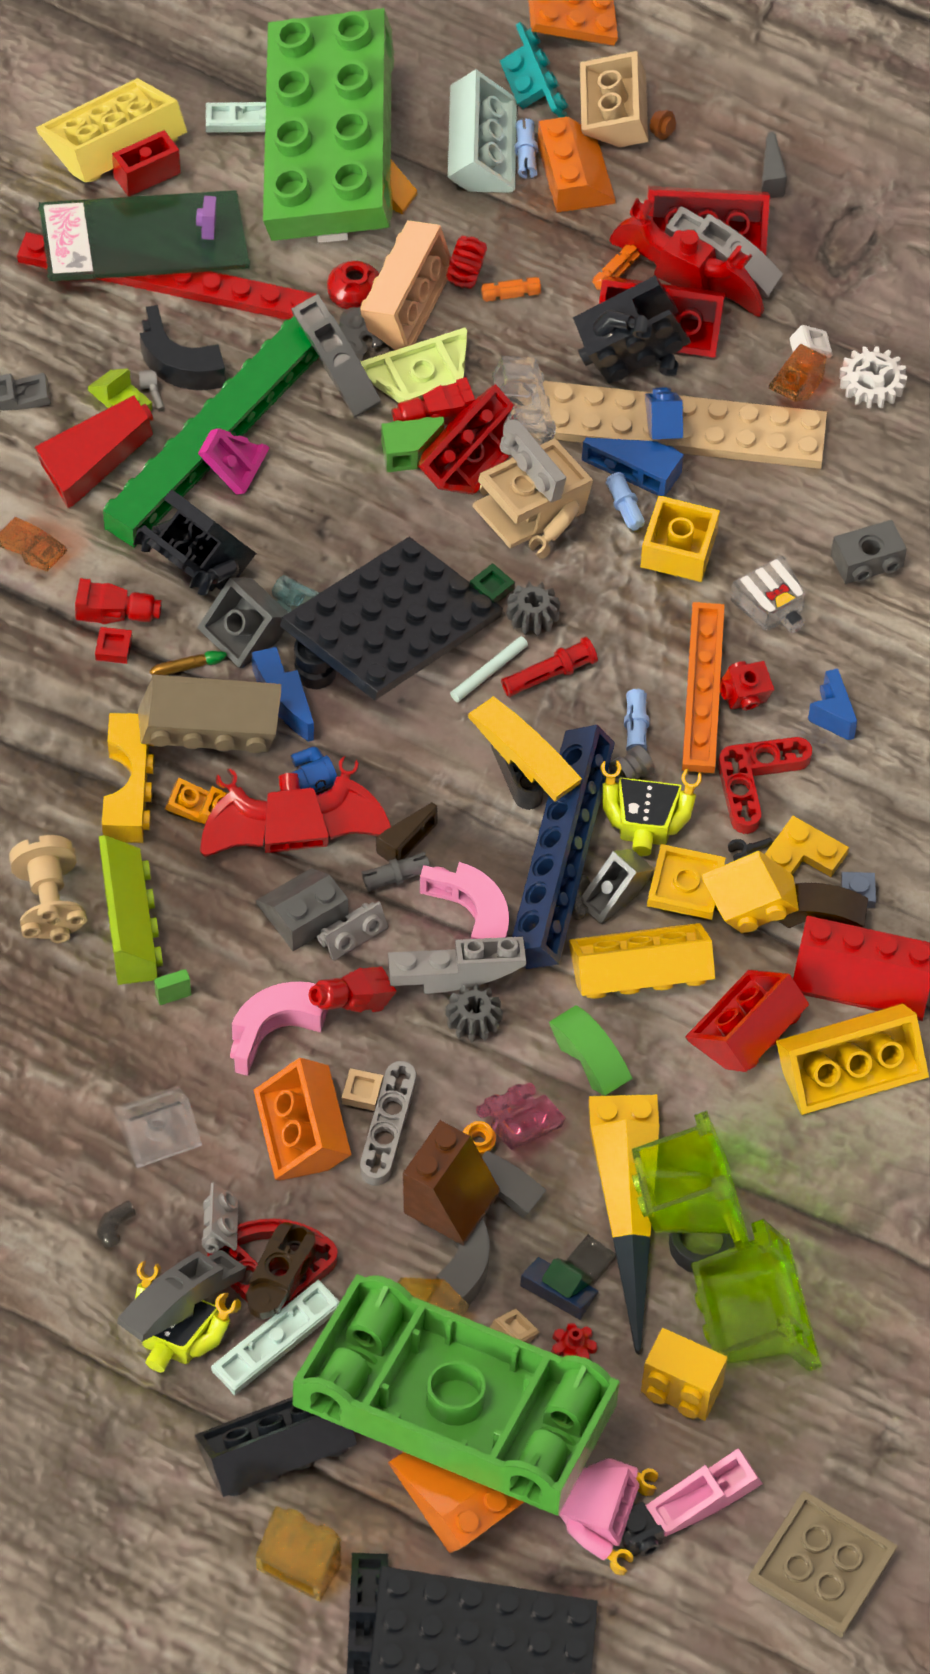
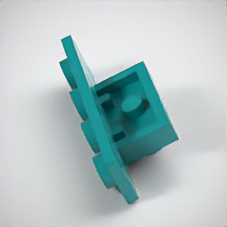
[500,22,568,118]

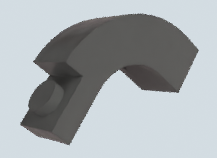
[436,1218,489,1312]

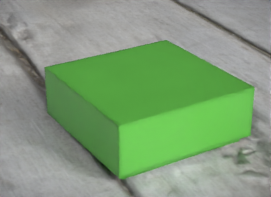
[154,969,191,1006]

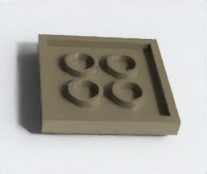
[747,1490,898,1638]

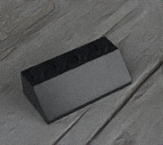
[194,1397,357,1497]

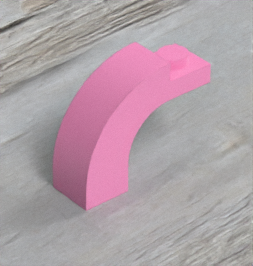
[420,862,509,939]
[230,982,329,1076]

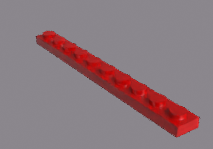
[17,232,316,320]

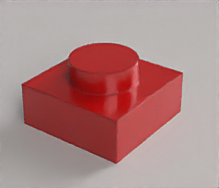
[95,627,133,664]

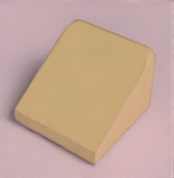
[490,1308,540,1343]

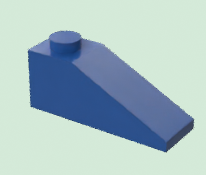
[582,437,684,497]

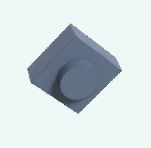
[841,872,876,908]

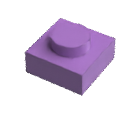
[196,196,216,240]

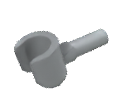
[139,370,165,411]

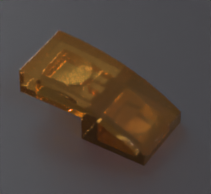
[0,517,68,572]

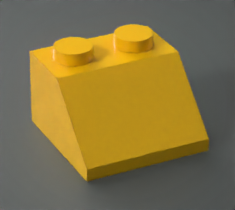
[702,851,799,933]

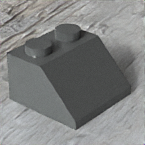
[197,577,289,668]
[256,868,349,951]

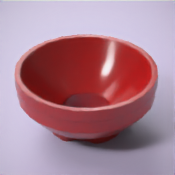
[327,261,380,309]

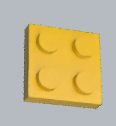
[647,844,726,920]

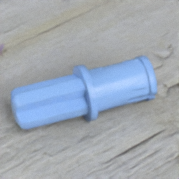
[605,472,645,531]

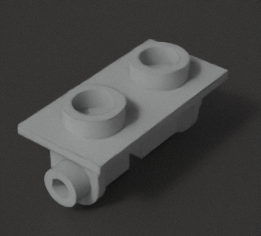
[317,902,388,961]
[202,1182,238,1254]

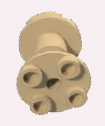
[9,835,87,943]

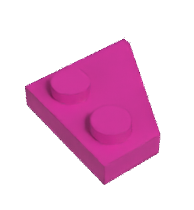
[198,428,270,495]

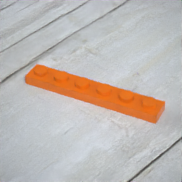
[682,602,725,773]

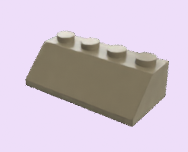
[138,675,281,753]

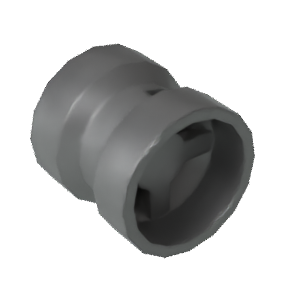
[609,745,655,783]

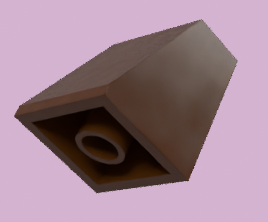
[403,1120,500,1246]

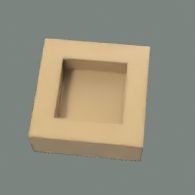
[342,1068,383,1111]

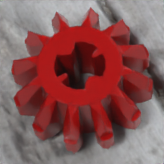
[446,235,487,289]

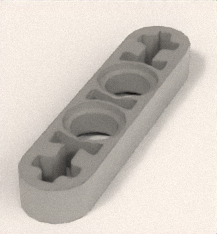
[360,1061,416,1186]

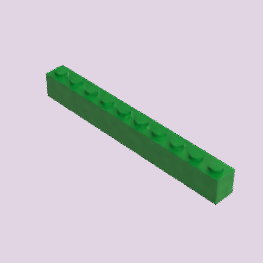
[103,316,319,548]

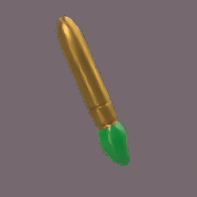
[149,651,227,675]

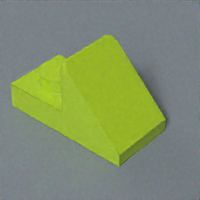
[88,368,153,411]

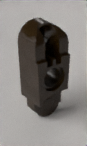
[246,1222,316,1319]

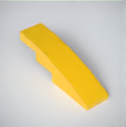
[468,696,582,802]

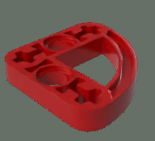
[207,1219,338,1318]

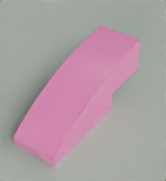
[645,1448,763,1536]

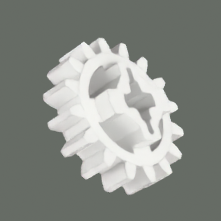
[839,346,907,408]

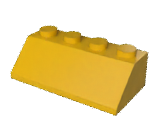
[568,923,715,999]
[776,1004,929,1115]

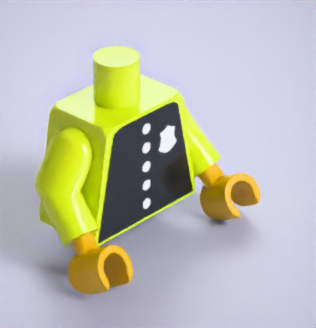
[600,760,703,856]
[135,1260,241,1373]

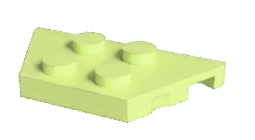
[360,328,467,403]

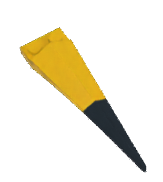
[588,1095,660,1354]

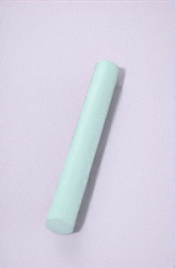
[450,636,528,702]

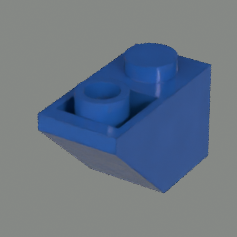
[645,387,683,440]

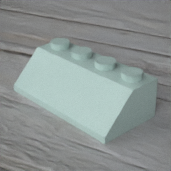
[448,69,517,193]

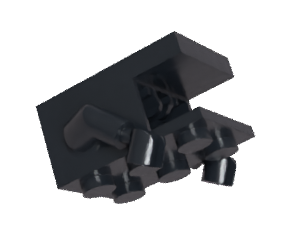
[573,275,692,384]
[133,489,257,596]

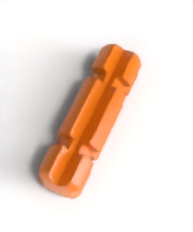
[592,245,640,291]
[481,277,541,302]

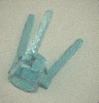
[272,575,319,612]

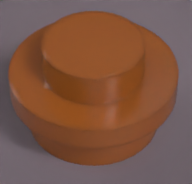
[650,110,676,140]

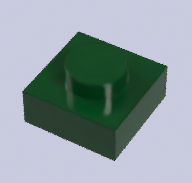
[470,563,515,603]

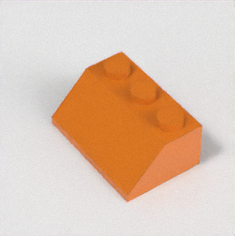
[537,117,616,213]
[254,1057,351,1181]

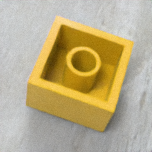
[640,496,720,582]
[641,1328,728,1421]

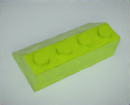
[99,835,163,985]

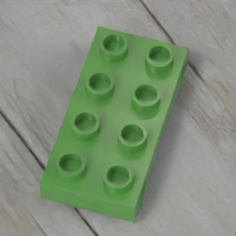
[263,8,394,241]
[293,1274,620,1516]

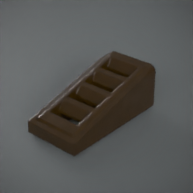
[376,802,438,862]

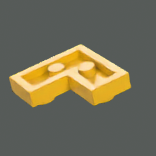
[765,816,849,877]

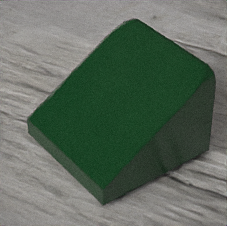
[542,1258,592,1298]

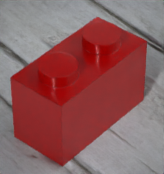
[112,130,181,197]

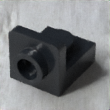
[621,1502,664,1557]

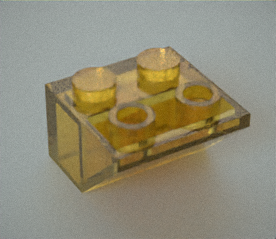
[256,1505,341,1602]

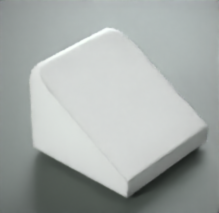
[790,325,833,362]

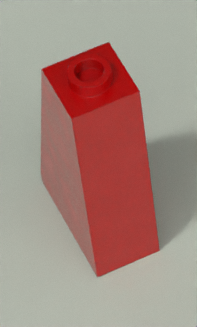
[35,395,154,508]

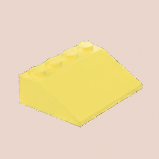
[36,78,187,182]

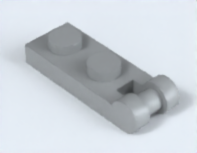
[500,420,566,503]

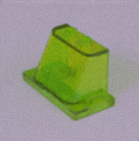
[631,1111,751,1252]
[691,1219,822,1371]

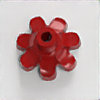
[551,1323,597,1360]

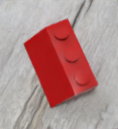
[685,970,809,1072]

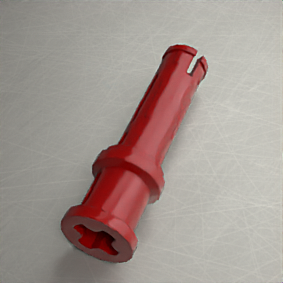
[501,636,598,698]

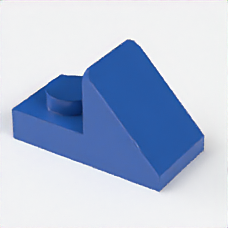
[808,668,857,740]

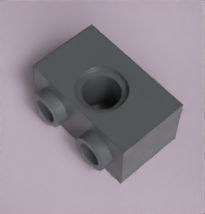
[831,520,907,584]

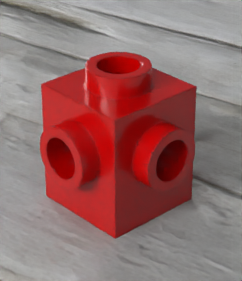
[720,661,775,711]

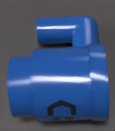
[290,746,337,793]

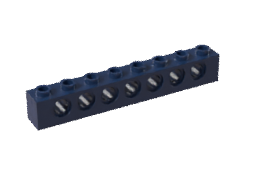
[512,724,615,969]

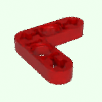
[718,737,812,834]

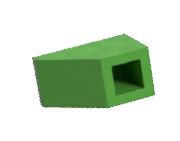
[381,417,444,472]

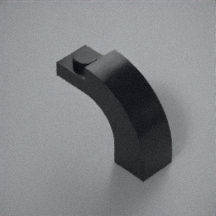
[139,305,226,390]

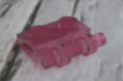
[476,1082,566,1151]

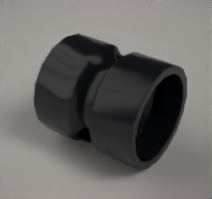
[294,639,336,690]

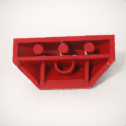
[418,384,516,495]

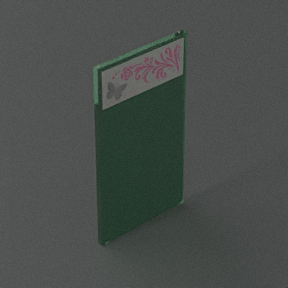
[38,190,250,282]

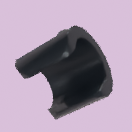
[728,837,773,861]

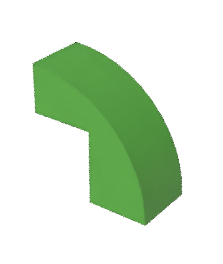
[549,1005,633,1096]

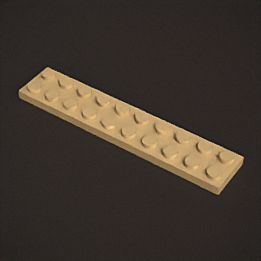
[514,378,827,469]

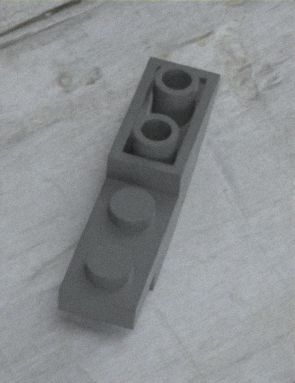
[291,294,382,418]
[117,1250,246,1341]

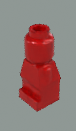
[391,377,475,425]
[75,578,162,625]
[309,966,397,1013]

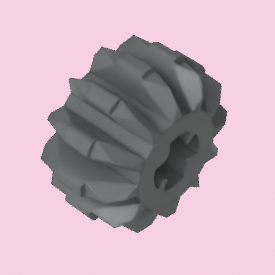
[506,581,560,637]
[445,983,503,1043]

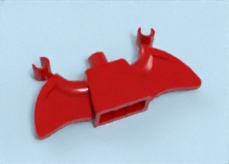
[609,198,764,317]
[200,756,391,857]

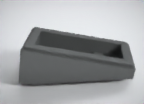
[761,131,787,198]

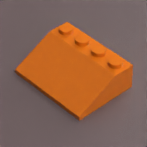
[388,1452,524,1553]

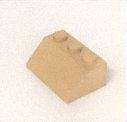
[580,51,648,147]

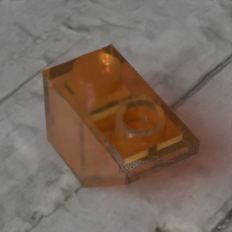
[769,343,827,402]

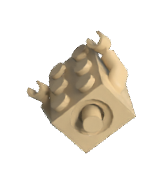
[472,438,593,559]

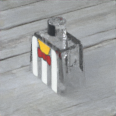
[731,555,805,633]

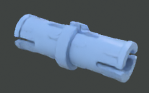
[515,119,538,179]
[624,689,650,751]

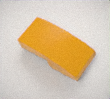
[165,778,228,824]

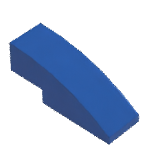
[252,647,314,742]

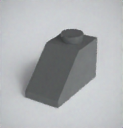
[578,849,655,924]

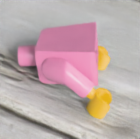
[559,1458,659,1575]

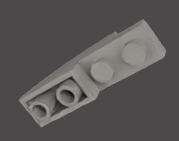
[665,206,783,298]
[388,937,526,994]

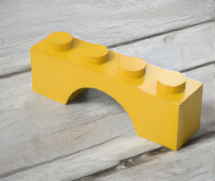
[102,713,154,843]

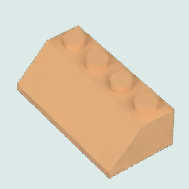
[361,221,451,350]

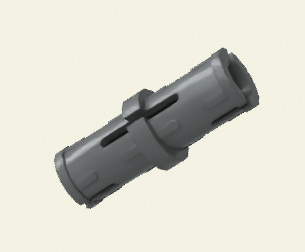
[361,852,430,892]

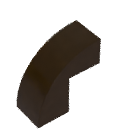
[778,883,868,928]

